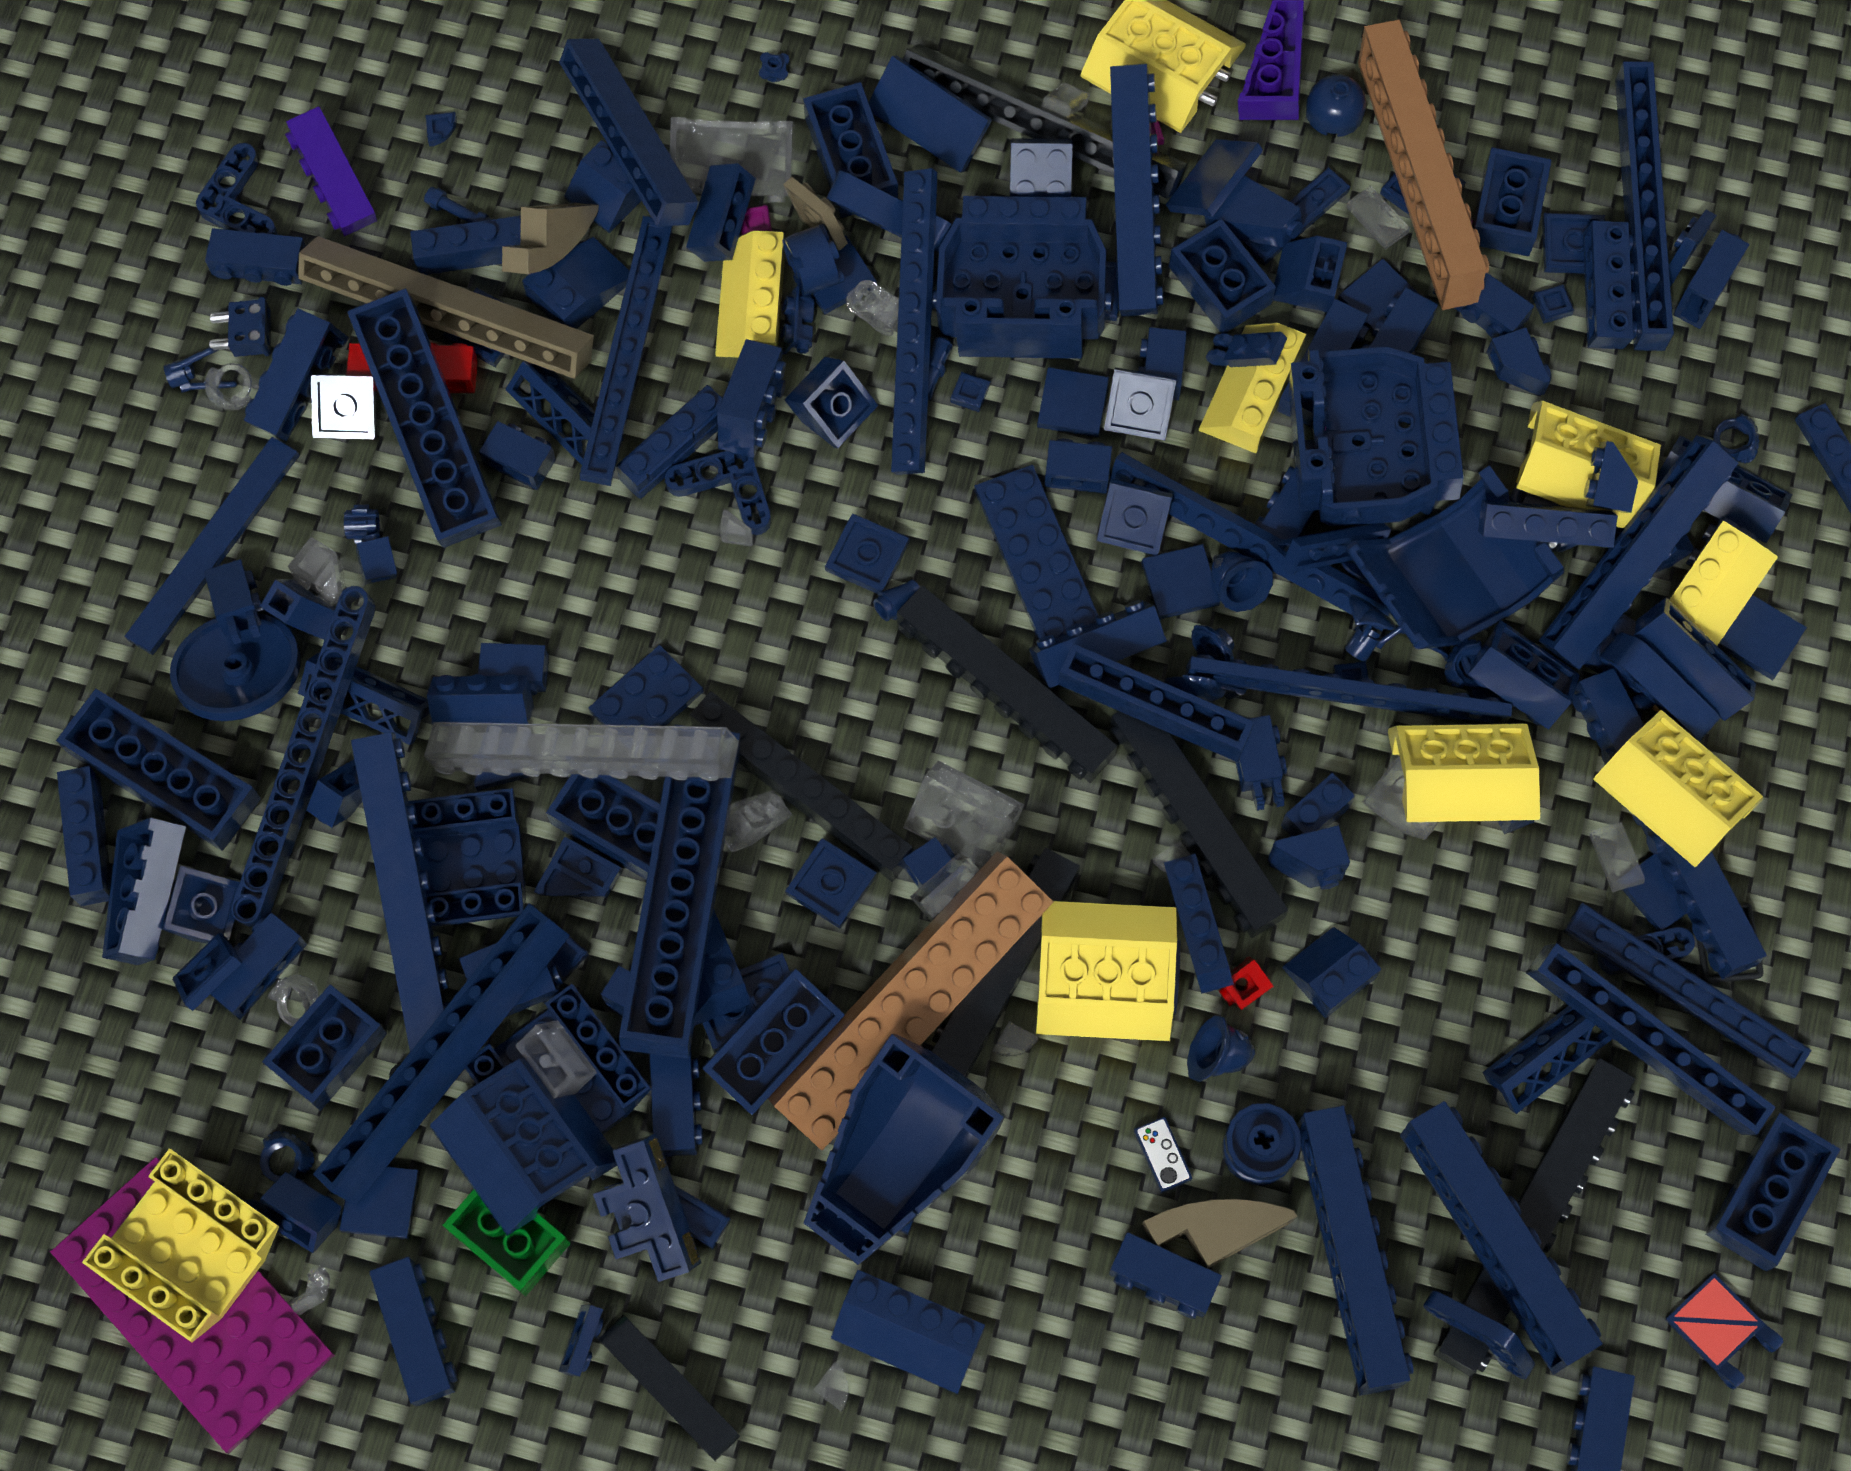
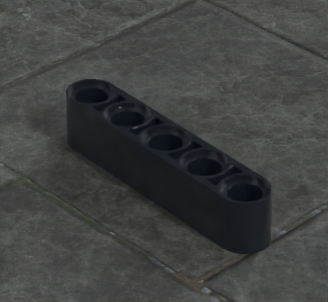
[598,1314,740,1462]

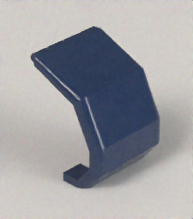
[1347,465,1564,649]

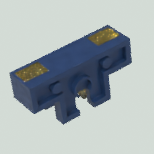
[593,1133,702,1282]

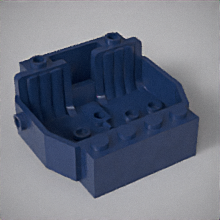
[932,196,1111,359]
[1289,347,1464,527]

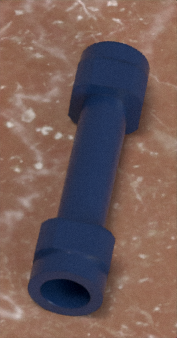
[424,186,492,223]

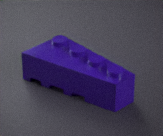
[1238,0,1304,120]
[285,106,377,237]

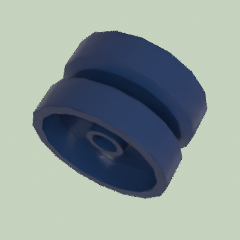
[1222,1103,1301,1186]

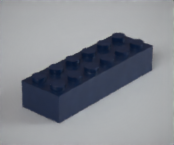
[56,688,261,851]

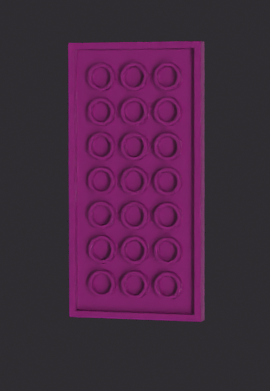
[50,1157,335,1454]

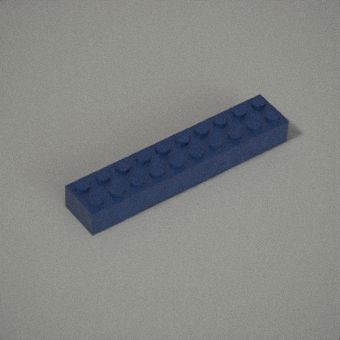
[619,724,740,1059]

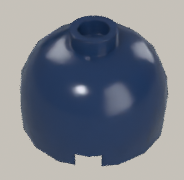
[1306,74,1366,137]

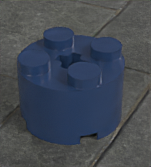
[782,223,845,296]

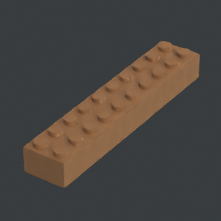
[1358,19,1489,310]
[768,851,1053,1151]

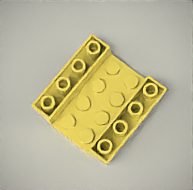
[1081,0,1246,133]
[1516,401,1661,529]
[1593,710,1763,867]
[1388,724,1540,822]
[1036,901,1177,1041]
[82,1148,279,1342]

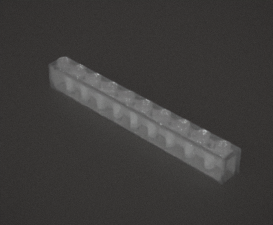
[424,722,739,781]

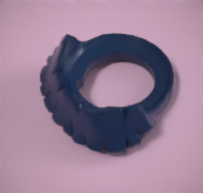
[1713,413,1759,464]
[1445,639,1482,688]
[260,1131,315,1182]

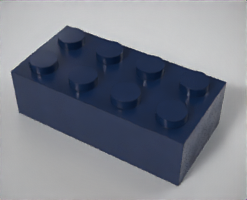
[803,82,898,218]
[546,759,660,880]
[701,969,845,1115]
[1705,1113,1841,1272]

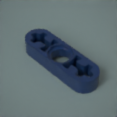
[1598,927,1695,975]

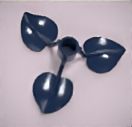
[1341,560,1449,662]

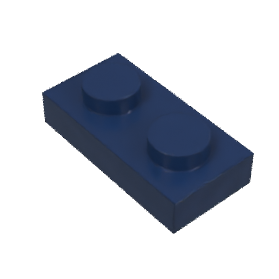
[558,1305,603,1377]

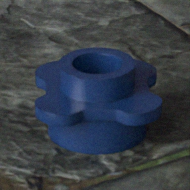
[759,52,790,82]

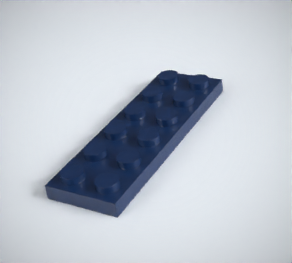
[974,465,1098,639]

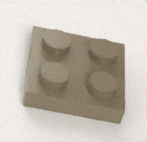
[783,177,848,251]

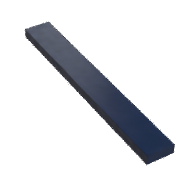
[124,437,300,655]
[1563,903,1812,1079]

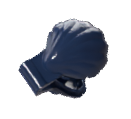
[1164,625,1247,702]

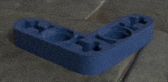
[196,143,277,235]
[665,451,771,535]
[1423,1290,1535,1380]

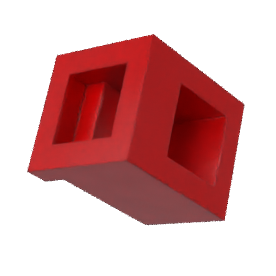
[1218,956,1274,1010]

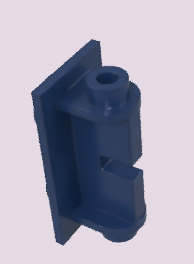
[780,286,815,354]

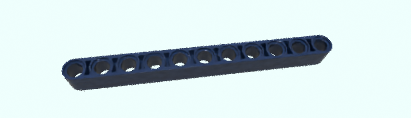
[231,586,376,928]

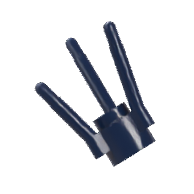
[164,347,237,393]

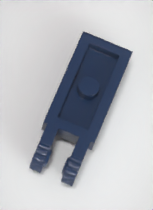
[1206,332,1287,367]

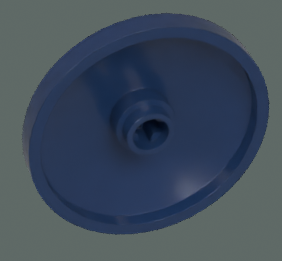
[170,613,301,721]

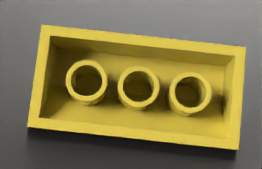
[715,231,785,358]
[1199,323,1306,453]
[1670,521,1778,646]

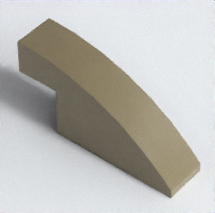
[502,202,598,274]
[1142,1199,1297,1269]

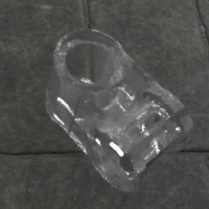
[846,280,899,336]

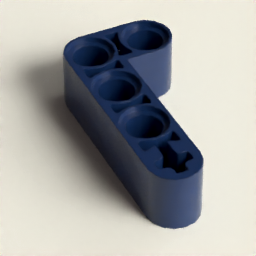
[826,170,952,253]
[1599,632,1720,742]

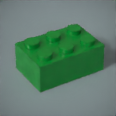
[443,1189,571,1297]

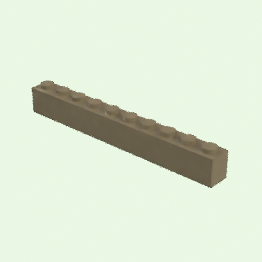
[298,236,594,379]

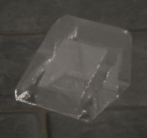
[720,509,754,546]

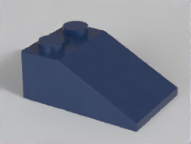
[522,237,630,329]

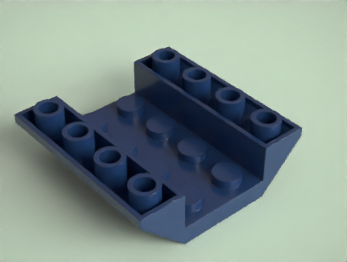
[408,788,526,927]
[465,984,651,1134]
[430,1055,617,1236]

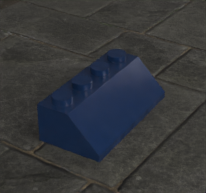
[1656,435,1793,543]
[831,1270,985,1394]

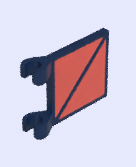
[1665,1273,1784,1390]

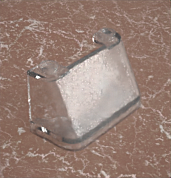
[670,117,796,203]

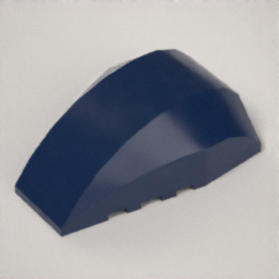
[803,1033,1005,1265]

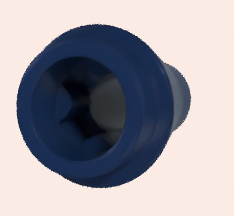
[873,579,920,621]

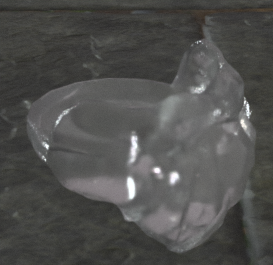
[204,363,252,411]
[268,975,319,1026]

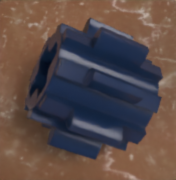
[344,504,380,544]

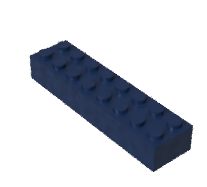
[347,288,502,548]
[1400,1101,1602,1375]
[1297,1105,1413,1396]

